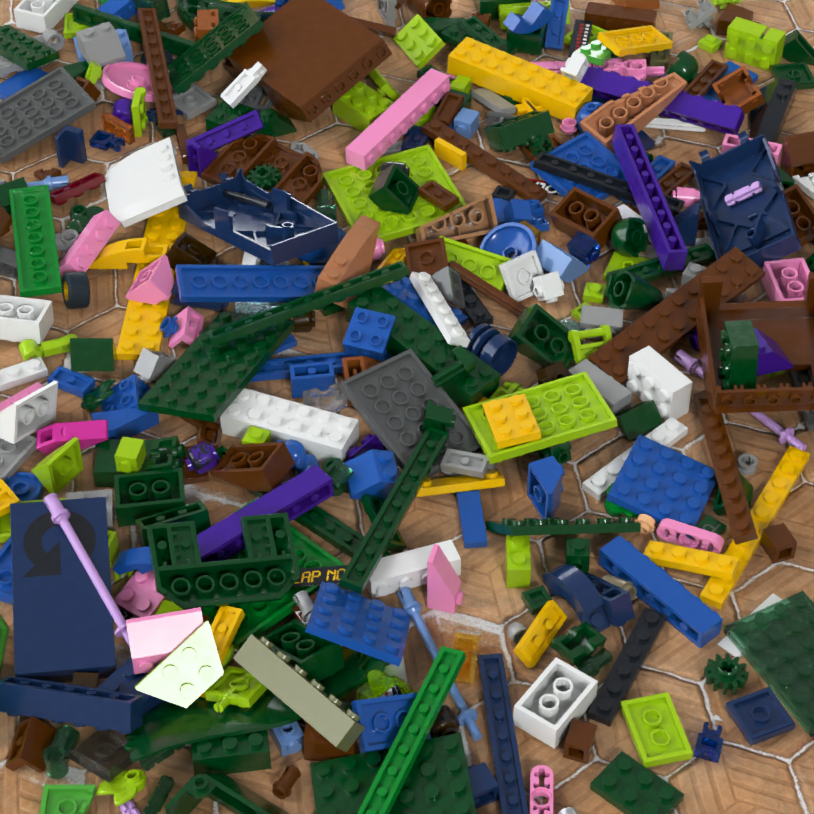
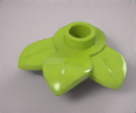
[96,769,147,807]

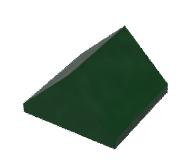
[70,338,118,371]

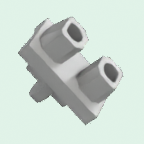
[683,0,717,30]

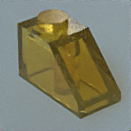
[453,629,481,684]

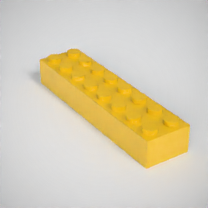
[447,37,593,120]

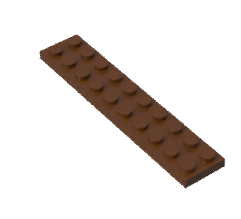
[588,246,765,385]

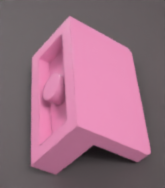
[168,306,204,348]

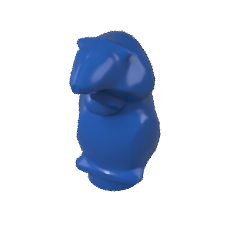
[276,439,321,475]

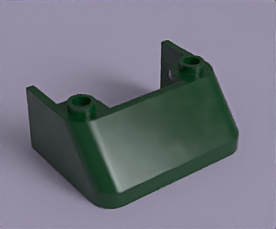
[165,774,289,814]

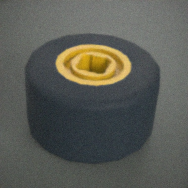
[62,271,90,309]

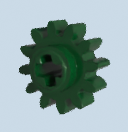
[247,163,281,191]
[703,653,749,695]

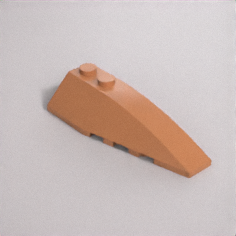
[580,72,688,152]
[314,215,380,309]

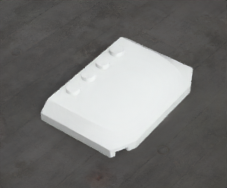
[105,137,188,228]

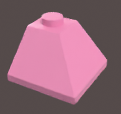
[125,254,175,305]

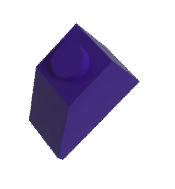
[186,139,217,179]

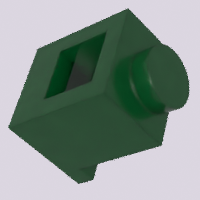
[421,400,456,432]

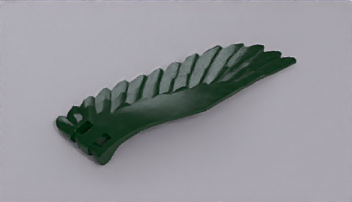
[125,646,385,763]

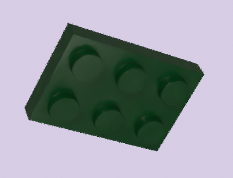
[590,751,684,814]

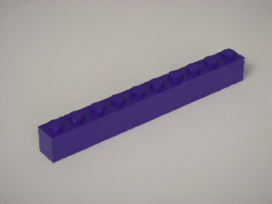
[580,66,744,135]
[611,124,688,271]

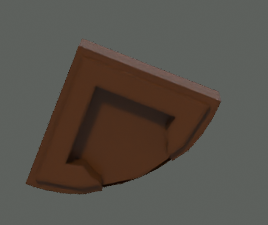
[34,168,62,181]

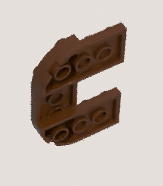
[201,134,324,205]

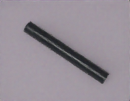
[223,189,272,209]

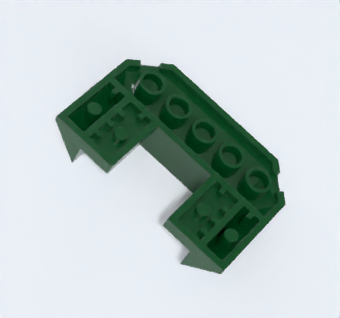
[146,513,300,610]

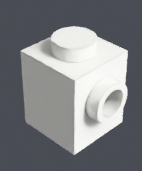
[532,271,564,303]

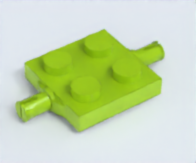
[205,666,268,713]

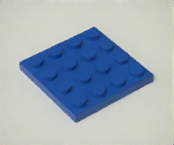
[530,131,627,200]
[606,434,717,538]
[305,581,411,667]

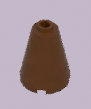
[407,0,452,21]

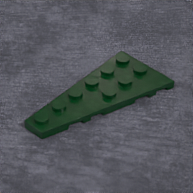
[486,517,641,536]

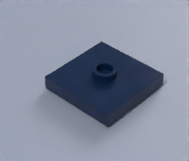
[725,687,795,746]

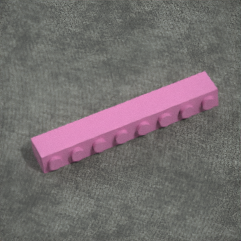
[346,68,451,171]

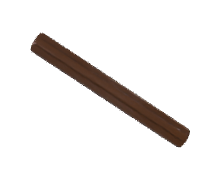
[448,261,527,317]

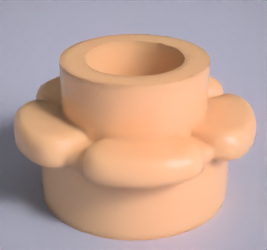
[634,514,656,534]

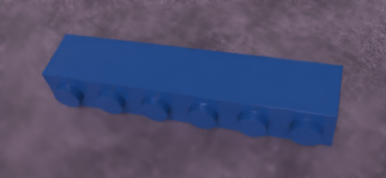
[598,535,723,648]

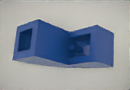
[503,0,555,34]

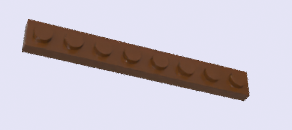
[422,118,548,202]

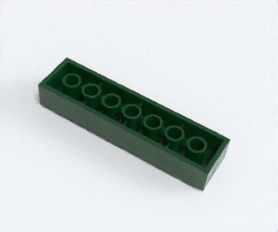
[346,287,501,407]

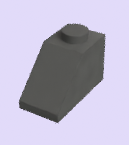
[431,266,466,309]

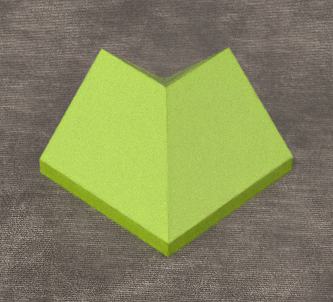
[31,437,84,494]

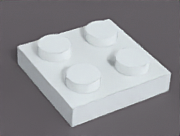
[499,250,544,302]

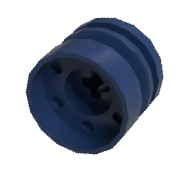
[465,323,518,377]

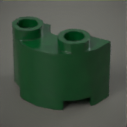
[145,436,186,471]
[550,622,607,668]

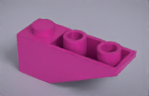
[37,420,108,456]

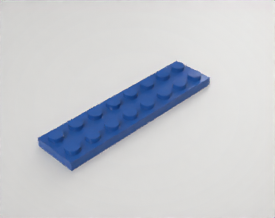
[175,265,325,302]

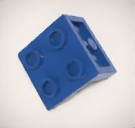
[342,307,396,362]
[101,374,150,412]

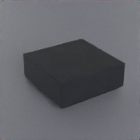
[492,185,516,201]

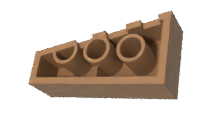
[415,193,498,242]

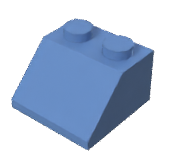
[537,239,590,283]

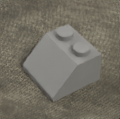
[76,22,126,67]

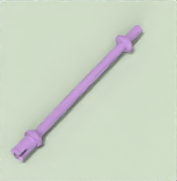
[674,349,807,451]
[43,493,130,647]

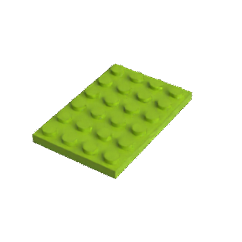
[462,371,618,464]

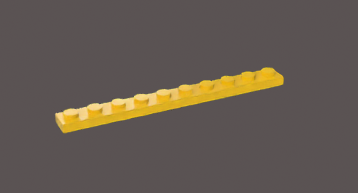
[699,446,810,610]

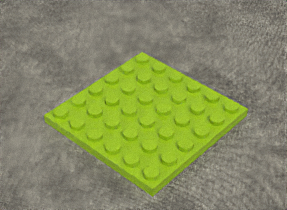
[323,144,467,242]

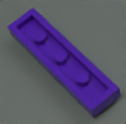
[191,110,265,151]

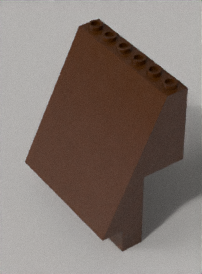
[226,0,392,123]

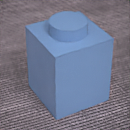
[454,108,480,139]

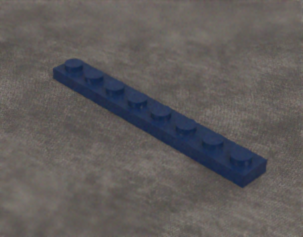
[478,653,529,814]

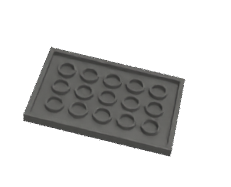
[0,66,97,164]
[339,349,482,478]

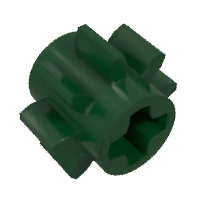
[529,134,554,156]

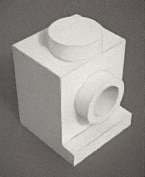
[560,52,589,82]

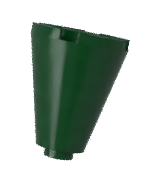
[605,269,663,310]

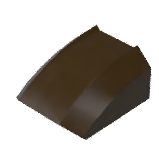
[166,232,218,270]

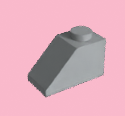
[133,348,177,383]

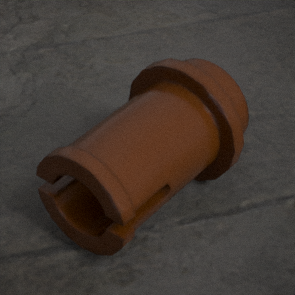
[272,765,301,799]

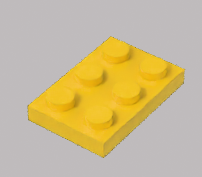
[482,393,542,449]

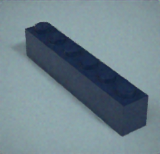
[0,675,143,734]

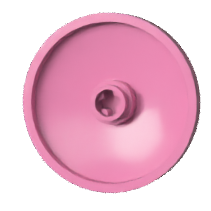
[101,61,174,102]

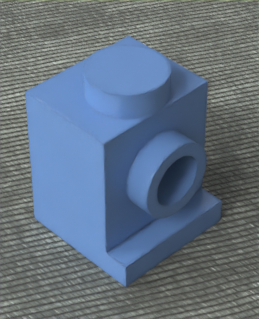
[270,721,304,757]

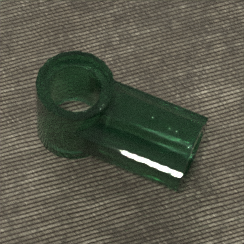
[316,189,337,222]
[42,725,80,779]

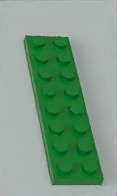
[9,185,63,298]

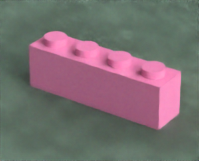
[59,209,121,277]

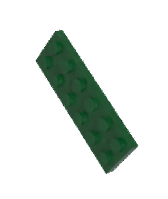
[0,25,59,71]

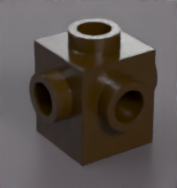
[535,361,570,385]

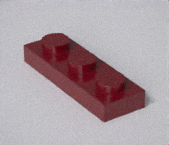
[50,172,106,205]

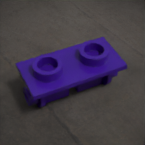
[345,434,385,462]

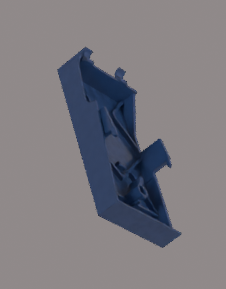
[689,131,802,267]

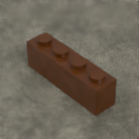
[584,2,657,31]

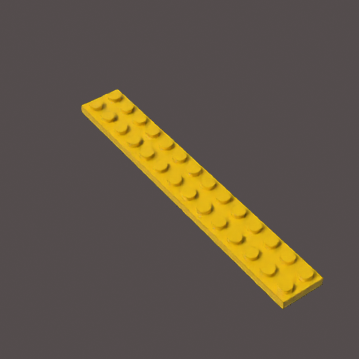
[116,171,198,360]

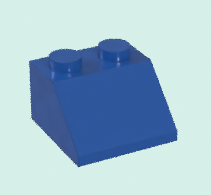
[343,449,399,501]
[527,456,565,519]

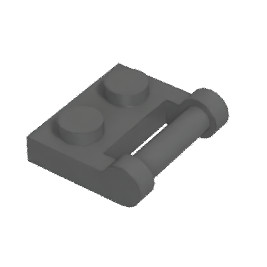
[239,85,273,111]

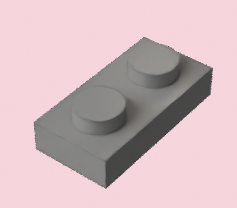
[440,448,490,478]

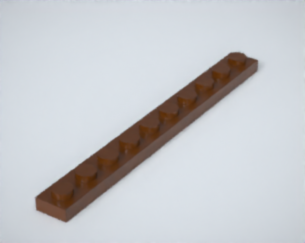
[137,8,178,129]
[693,390,758,545]

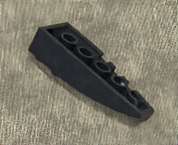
[750,78,798,143]

